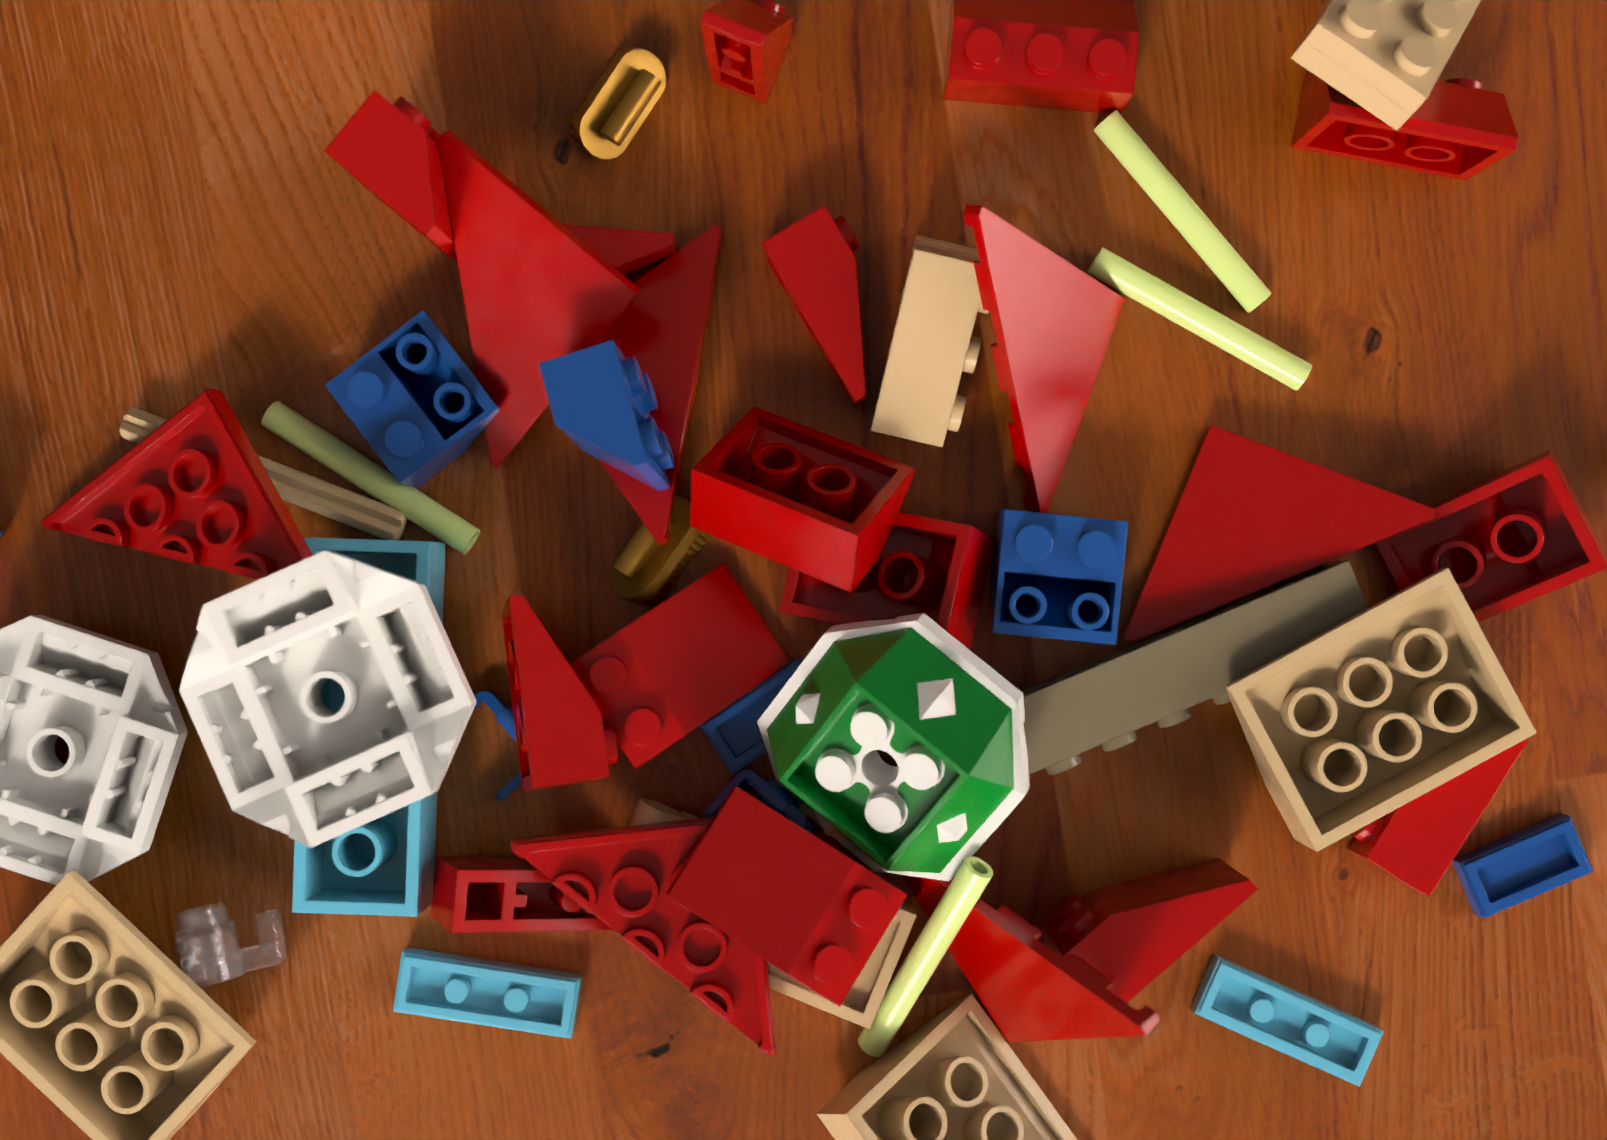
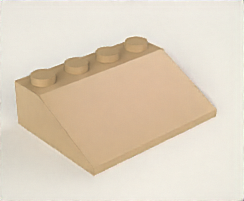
[1225,568,1537,852]
[0,869,257,1140]
[816,994,1077,1140]

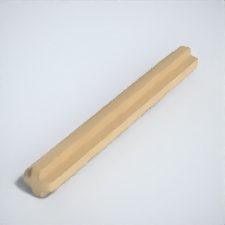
[119,408,408,540]

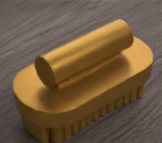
[567,47,666,160]
[611,496,711,608]

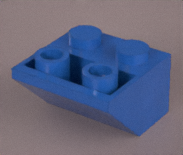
[325,310,501,488]
[539,340,675,491]
[990,509,1128,645]

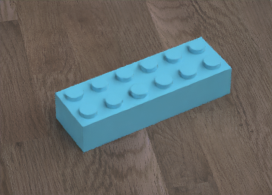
[292,537,446,917]

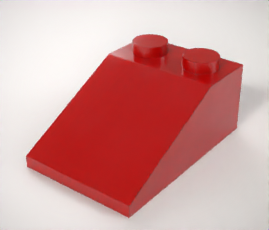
[1375,449,1607,623]
[779,512,996,650]
[569,563,791,769]
[501,594,618,792]
[666,785,907,1007]
[1045,858,1258,1003]

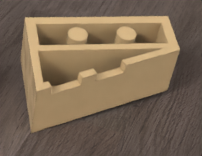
[871,235,989,448]

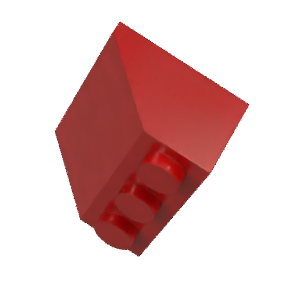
[943,0,1139,114]
[1291,72,1519,180]
[324,90,458,264]
[690,407,914,593]

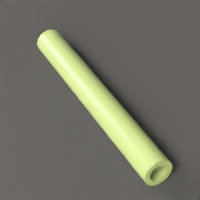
[1094,110,1272,313]
[1087,247,1312,391]
[261,401,481,555]
[858,856,993,1057]

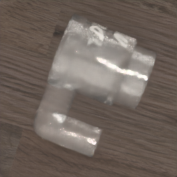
[174,902,287,987]

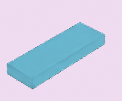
[393,947,583,1039]
[1190,954,1384,1087]

